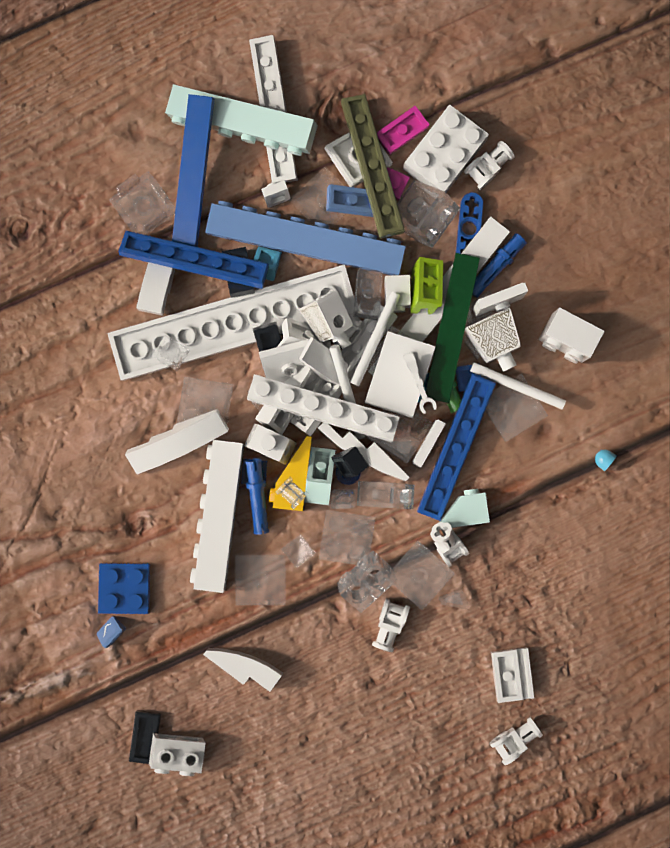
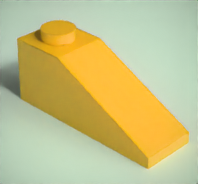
[269,436,312,511]

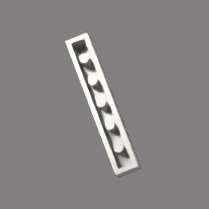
[190,440,244,593]

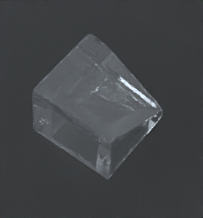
[281,534,316,568]

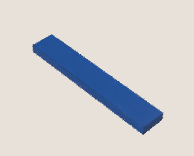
[172,94,215,247]
[118,231,269,289]
[417,374,496,521]

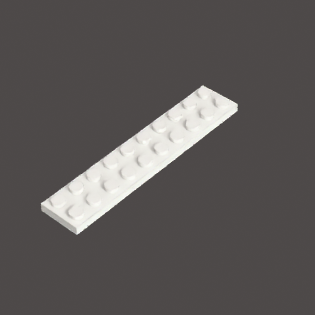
[107,265,358,381]

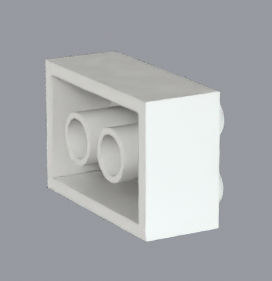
[403,104,489,199]

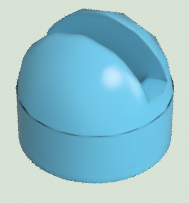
[595,449,616,471]

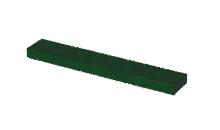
[426,253,480,404]

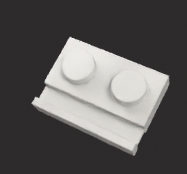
[491,647,534,703]

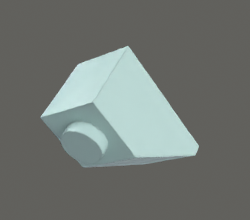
[304,447,336,505]
[439,489,490,528]

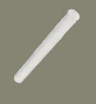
[350,292,400,387]
[330,345,365,439]
[470,363,566,409]

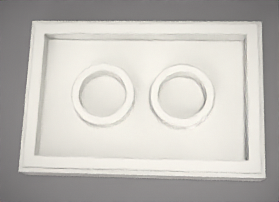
[365,331,435,418]

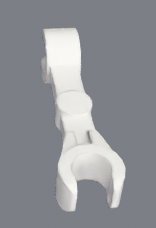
[403,352,437,414]

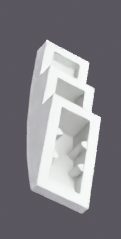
[125,409,229,474]
[318,422,410,481]

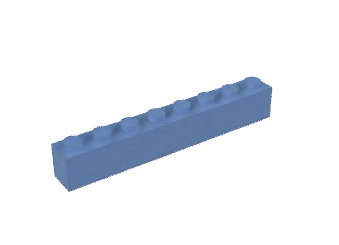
[205,201,405,276]

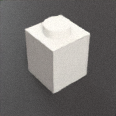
[384,275,411,313]

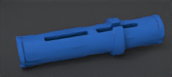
[472,233,527,298]
[245,458,269,535]

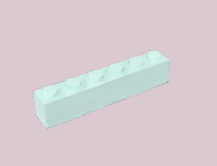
[165,84,318,156]

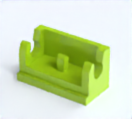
[410,257,443,315]

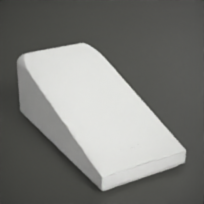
[299,337,348,385]

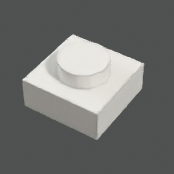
[261,180,291,208]

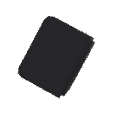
[331,447,368,477]

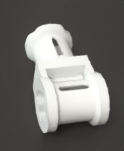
[464,141,515,190]
[430,522,469,567]
[372,598,410,653]
[490,717,543,765]

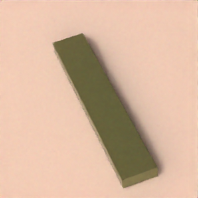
[341,94,405,239]

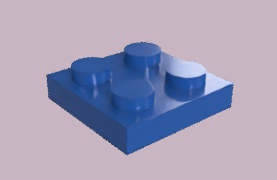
[98,563,150,614]

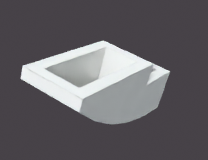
[136,262,175,316]
[255,365,323,435]
[203,648,283,692]

